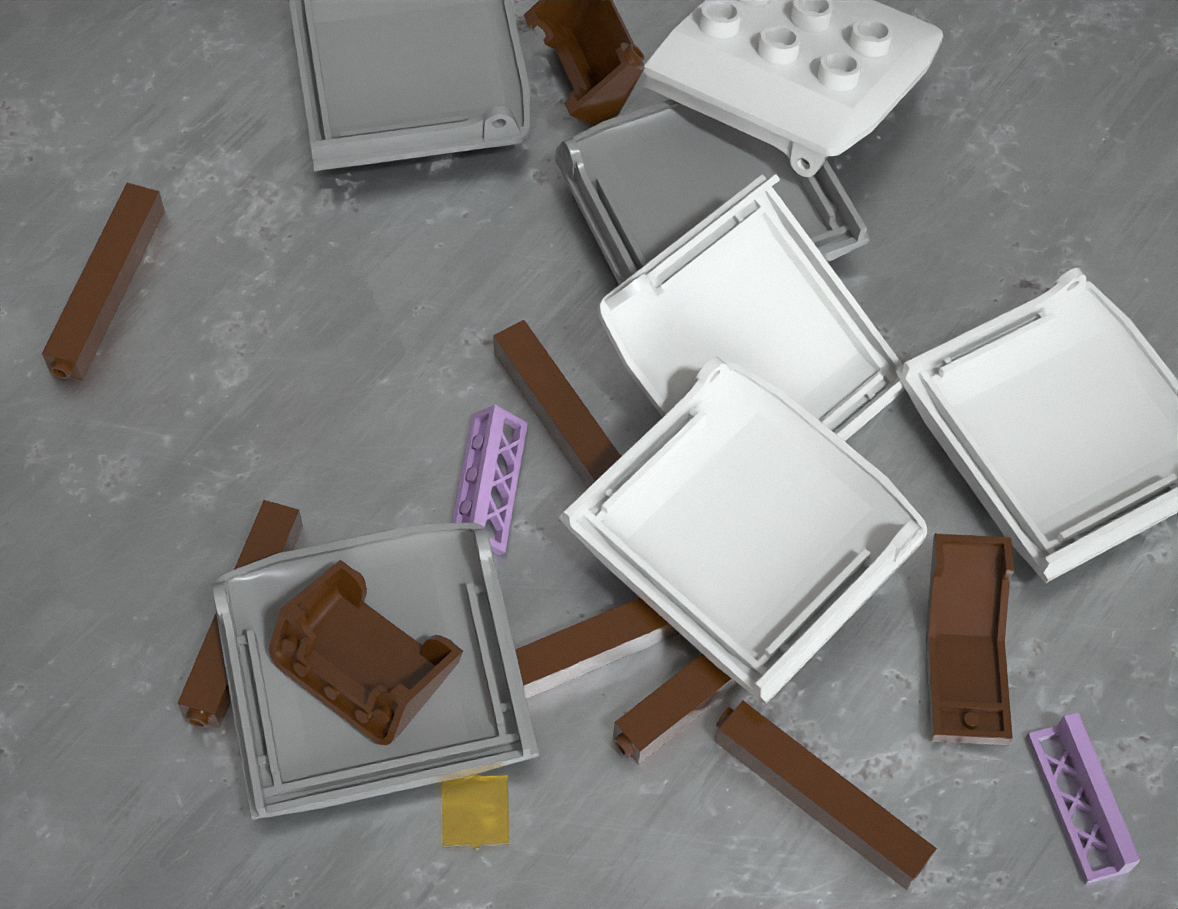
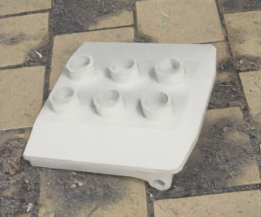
[643,0,943,177]
[597,174,905,441]
[896,267,1178,583]
[559,357,928,705]

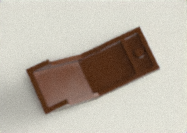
[925,533,1014,746]

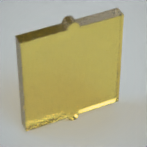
[442,774,509,850]

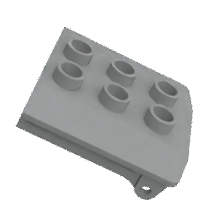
[289,0,530,171]
[555,99,870,285]
[212,522,539,820]

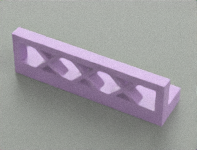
[451,405,528,555]
[1026,712,1140,884]

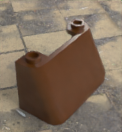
[523,0,645,126]
[269,560,463,746]

